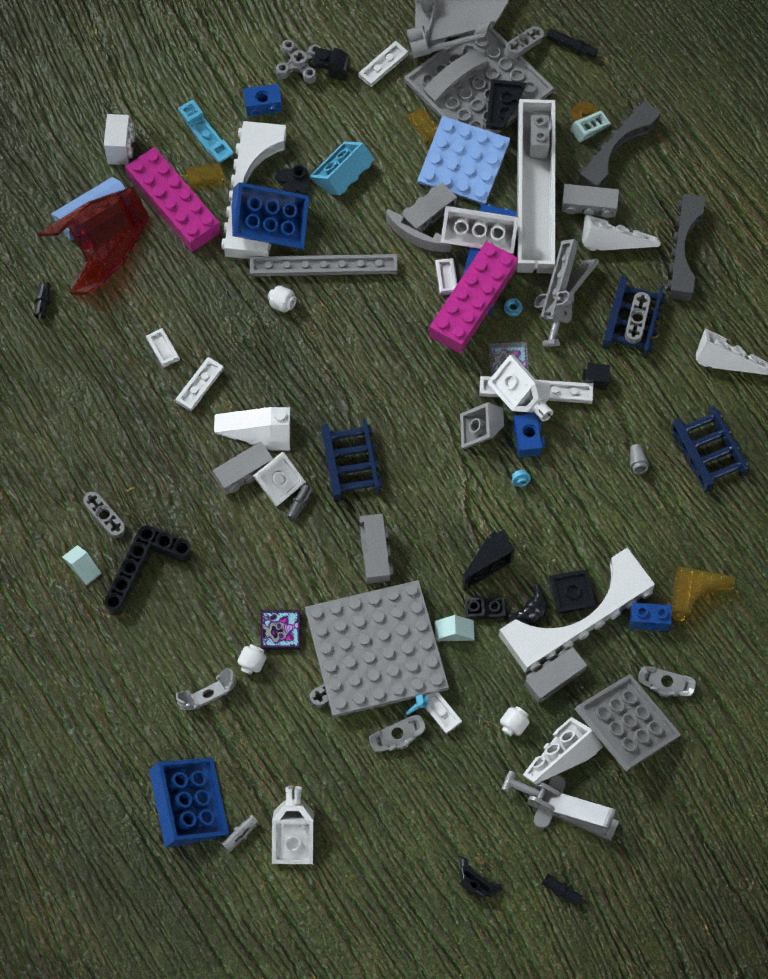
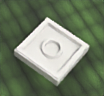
[253,452,306,506]

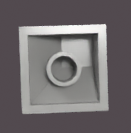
[460,402,504,449]

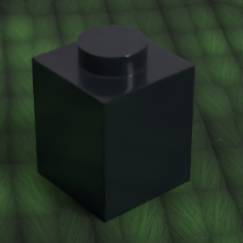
[582,362,610,390]

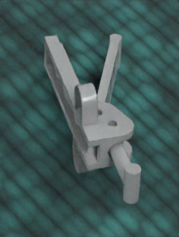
[534,239,599,348]
[501,771,619,841]

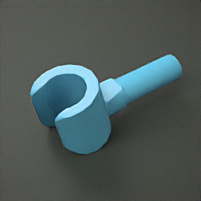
[405,695,429,716]

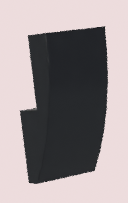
[465,597,507,619]

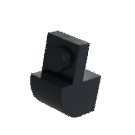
[312,47,351,81]

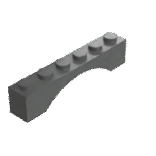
[578,101,661,188]
[666,194,705,301]

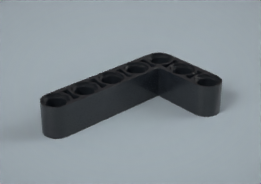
[104,525,192,616]

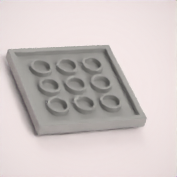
[575,674,681,772]

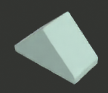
[62,545,101,586]
[434,615,474,641]

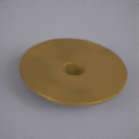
[571,102,598,124]

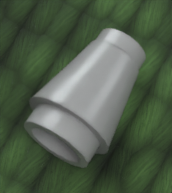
[630,444,649,474]

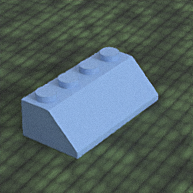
[51,177,132,241]

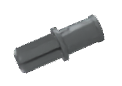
[286,485,313,522]

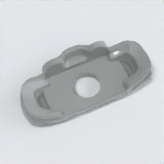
[638,666,696,698]
[369,715,425,752]

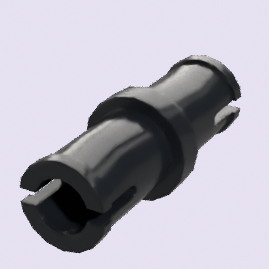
[34,282,51,320]
[541,873,583,906]

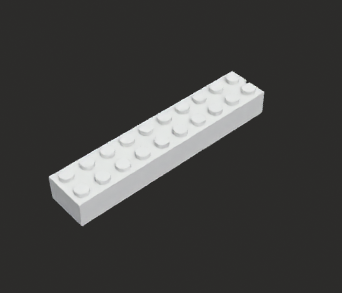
[517,99,555,274]

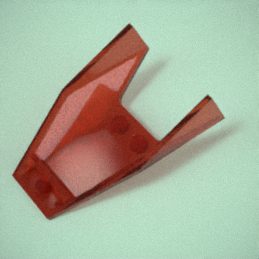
[37,186,149,295]

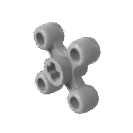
[276,40,321,84]

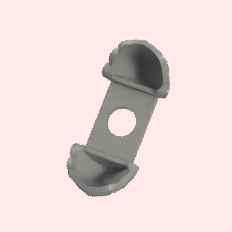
[176,668,237,710]

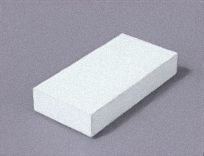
[435,258,457,296]
[146,328,180,368]

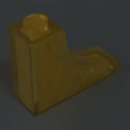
[670,566,736,621]

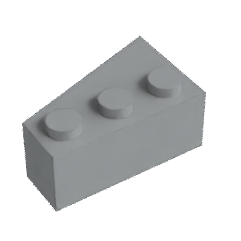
[360,514,393,584]

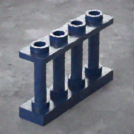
[602,276,666,358]
[671,405,749,493]
[321,419,382,502]

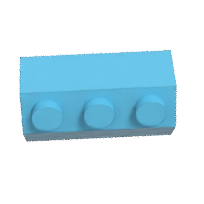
[309,141,375,195]

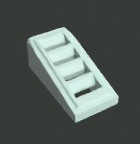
[570,111,611,142]

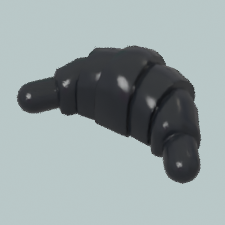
[508,584,549,625]
[460,858,502,899]

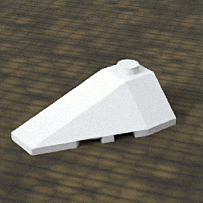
[214,407,291,451]
[523,717,603,785]

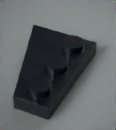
[486,79,527,131]

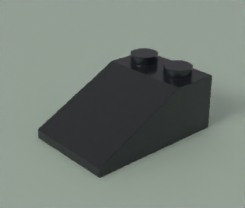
[462,531,515,591]

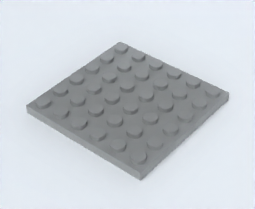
[404,27,554,134]
[305,580,449,718]

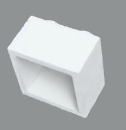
[104,114,135,165]

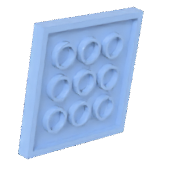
[417,116,510,205]

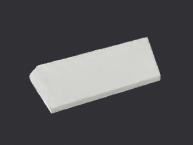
[441,206,519,254]

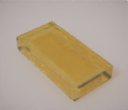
[407,107,437,145]
[185,163,224,187]

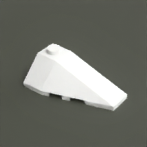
[582,215,660,251]
[696,328,768,375]

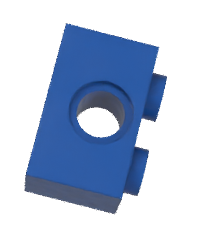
[243,84,282,116]
[513,413,545,458]
[629,603,672,631]

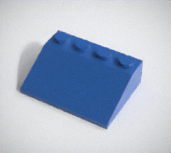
[231,182,309,250]
[149,757,229,848]

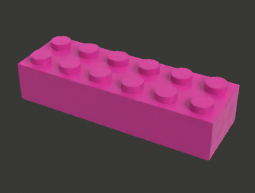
[125,147,221,253]
[429,241,518,354]

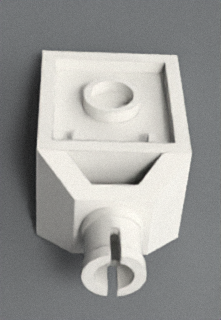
[487,355,553,422]
[272,786,314,864]

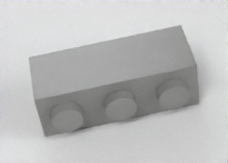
[402,182,457,233]
[561,184,619,218]
[212,442,273,495]
[524,647,587,704]

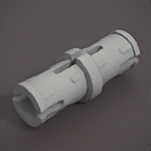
[221,815,259,853]

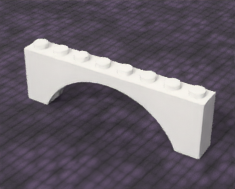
[221,121,287,259]
[499,548,655,673]

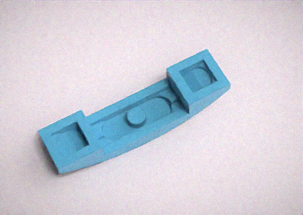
[178,99,234,163]

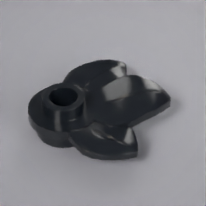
[274,165,309,194]

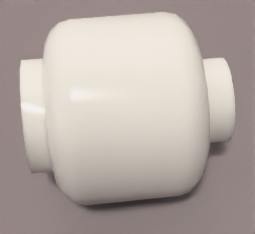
[268,286,297,312]
[238,644,266,675]
[500,706,530,737]

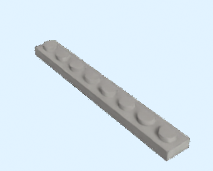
[250,254,397,277]

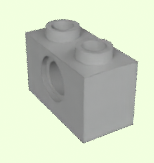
[529,115,549,158]

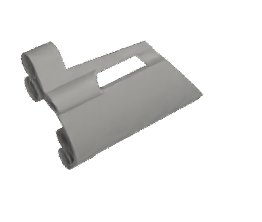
[407,0,510,58]

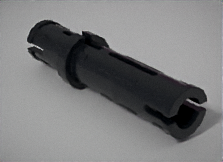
[546,28,598,59]

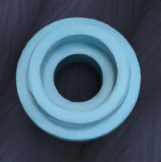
[504,298,522,317]
[512,470,531,487]

